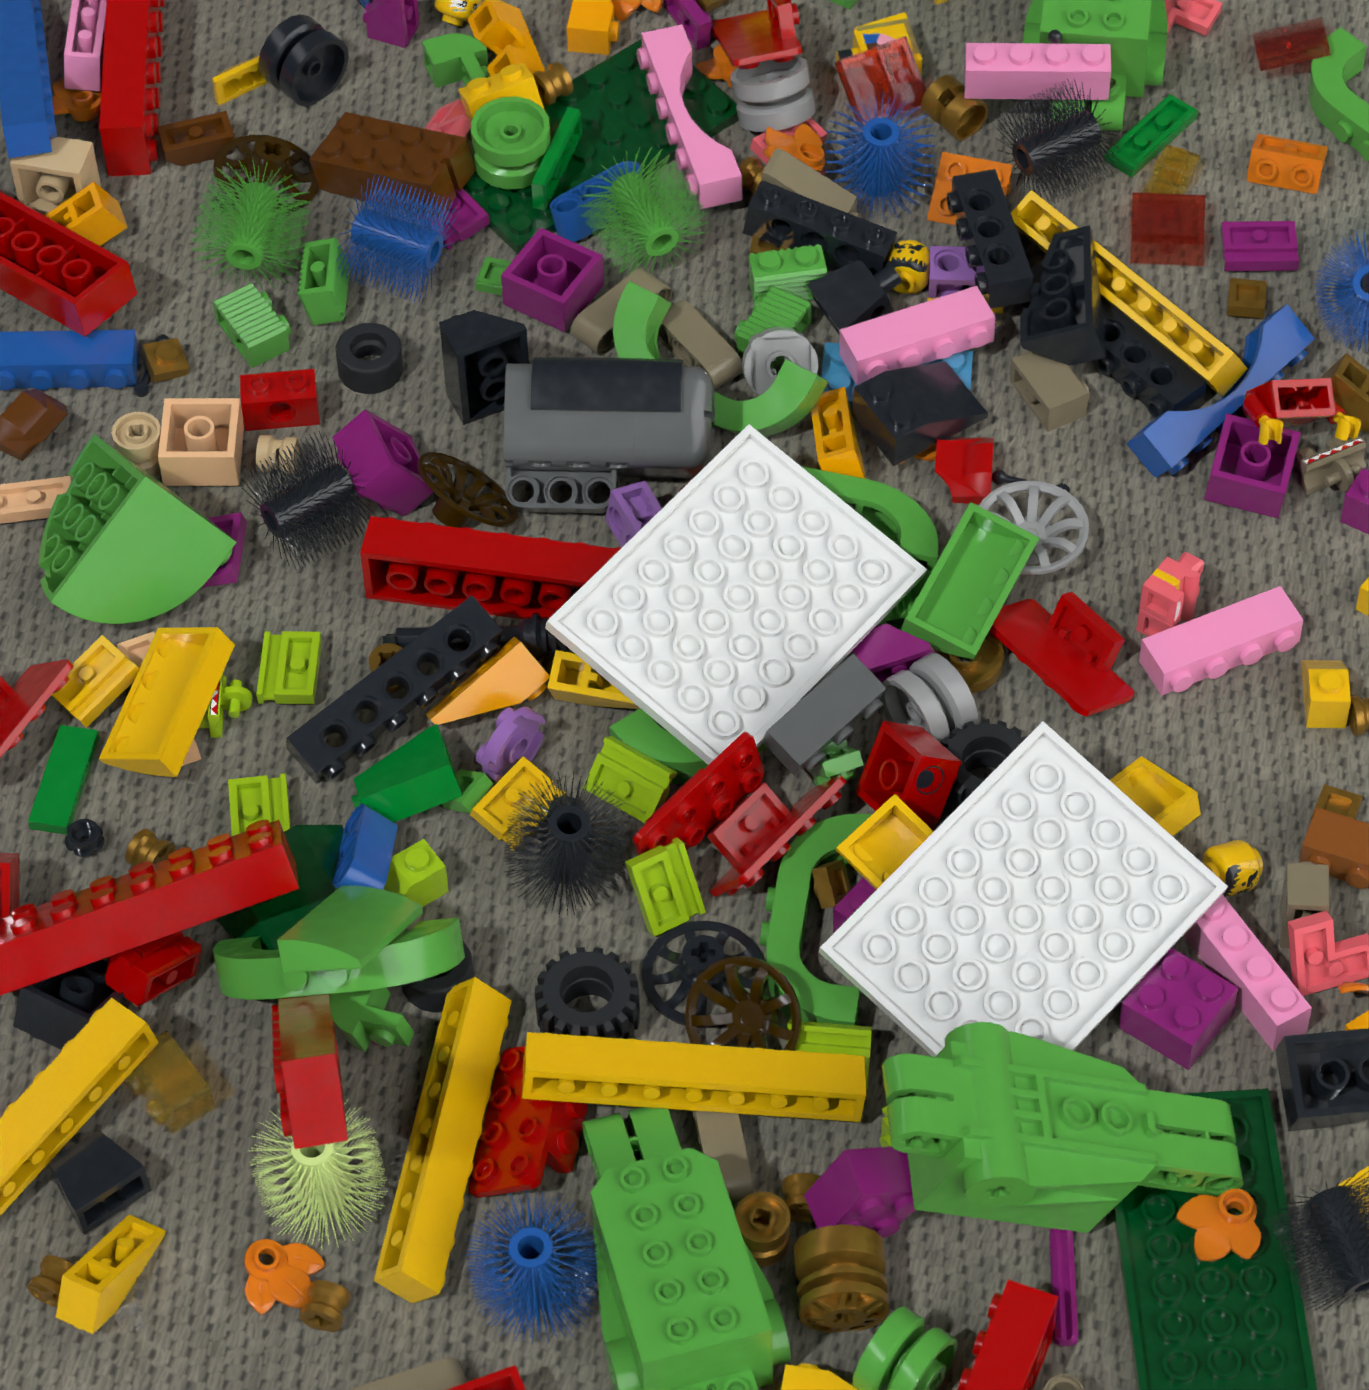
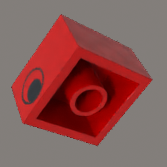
[855,721,961,831]

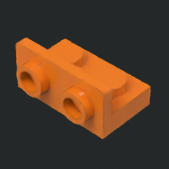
[1247,134,1328,194]

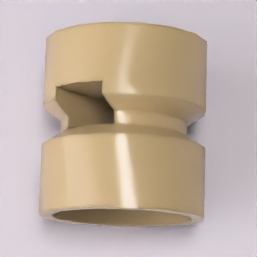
[111,412,161,477]

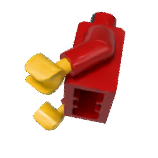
[1243,378,1361,445]

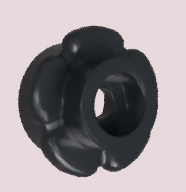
[65,819,105,857]

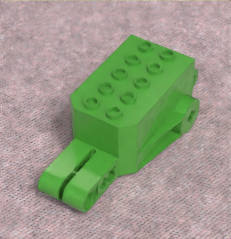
[1023,0,1168,131]
[882,1022,1243,1233]
[582,1107,791,1390]

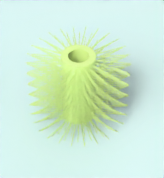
[249,1099,388,1250]

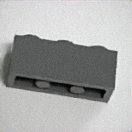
[762,653,886,776]

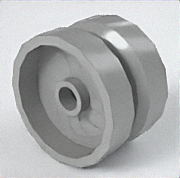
[730,55,816,132]
[881,653,978,743]

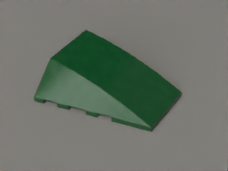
[215,825,344,995]

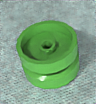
[471,96,551,189]
[852,1306,958,1390]

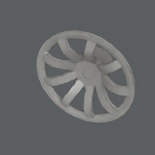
[979,480,1089,575]

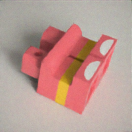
[1136,552,1204,637]

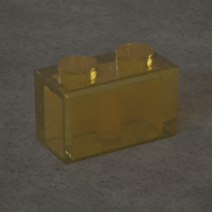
[125,1030,215,1135]

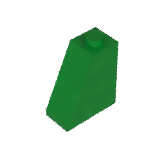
[351,724,463,822]

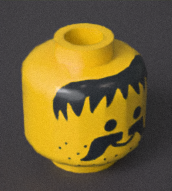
[883,240,930,294]
[1202,840,1263,897]

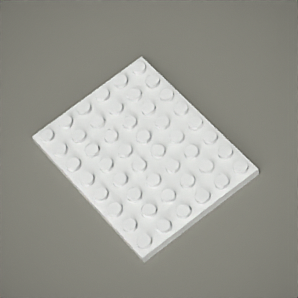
[545,424,927,765]
[819,722,1228,1057]

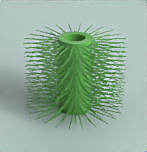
[578,147,709,275]
[190,160,312,289]

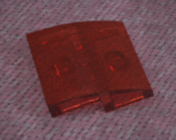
[1252,17,1331,71]
[835,36,926,130]
[1130,192,1206,266]

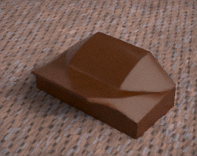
[157,111,235,166]
[0,389,68,462]

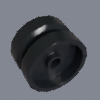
[258,14,349,107]

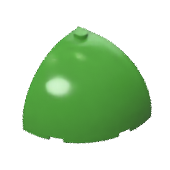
[39,433,237,624]

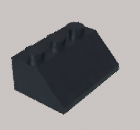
[439,310,529,425]

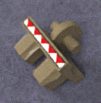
[1296,436,1366,495]

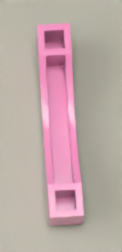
[637,24,742,209]

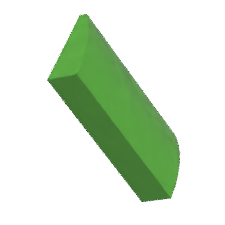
[901,502,1039,659]
[277,886,423,972]

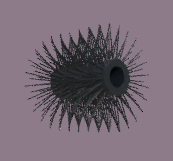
[994,78,1120,205]
[242,431,373,570]
[504,771,630,918]
[1268,1171,1369,1311]

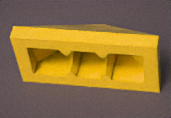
[212,55,268,106]

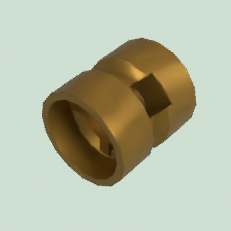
[921,74,989,141]
[735,1191,790,1267]

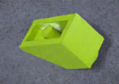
[383,839,449,907]

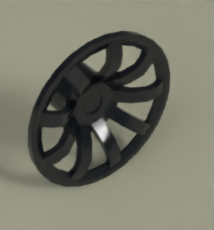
[642,921,764,1028]

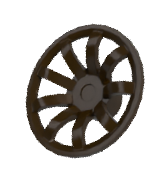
[213,135,319,214]
[417,452,518,528]
[685,956,802,1051]

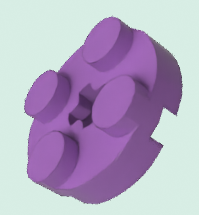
[476,707,545,782]

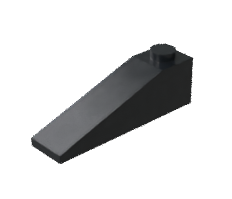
[1020,225,1106,366]

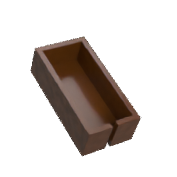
[309,112,476,218]

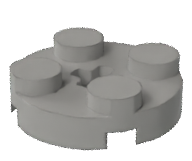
[742,327,818,395]

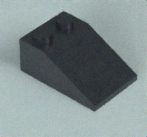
[852,361,988,466]
[13,957,131,1050]
[1275,1028,1369,1131]

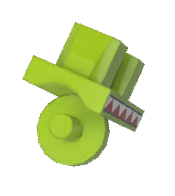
[199,671,252,738]

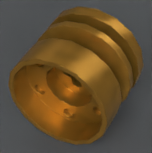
[793,1224,890,1333]

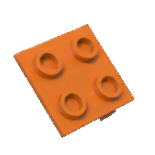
[927,152,1013,226]

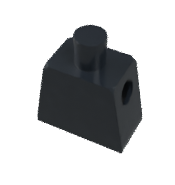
[807,260,902,336]
[49,1132,151,1235]

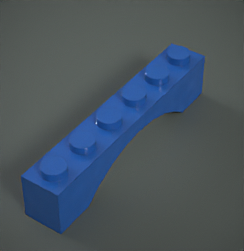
[1126,304,1315,478]

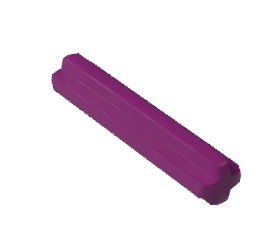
[1049,1228,1078,1347]

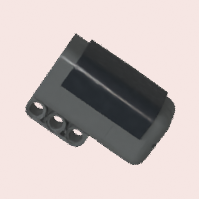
[503,357,716,515]

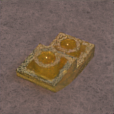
[1138,144,1201,218]

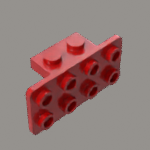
[712,0,802,69]
[989,591,1134,716]
[0,659,74,758]
[633,732,764,855]
[707,775,847,897]
[468,1046,587,1198]

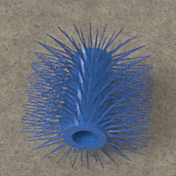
[825,92,936,219]
[337,175,456,303]
[1314,231,1369,354]
[465,1190,599,1343]

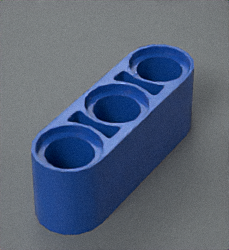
[550,161,644,242]
[332,803,397,889]

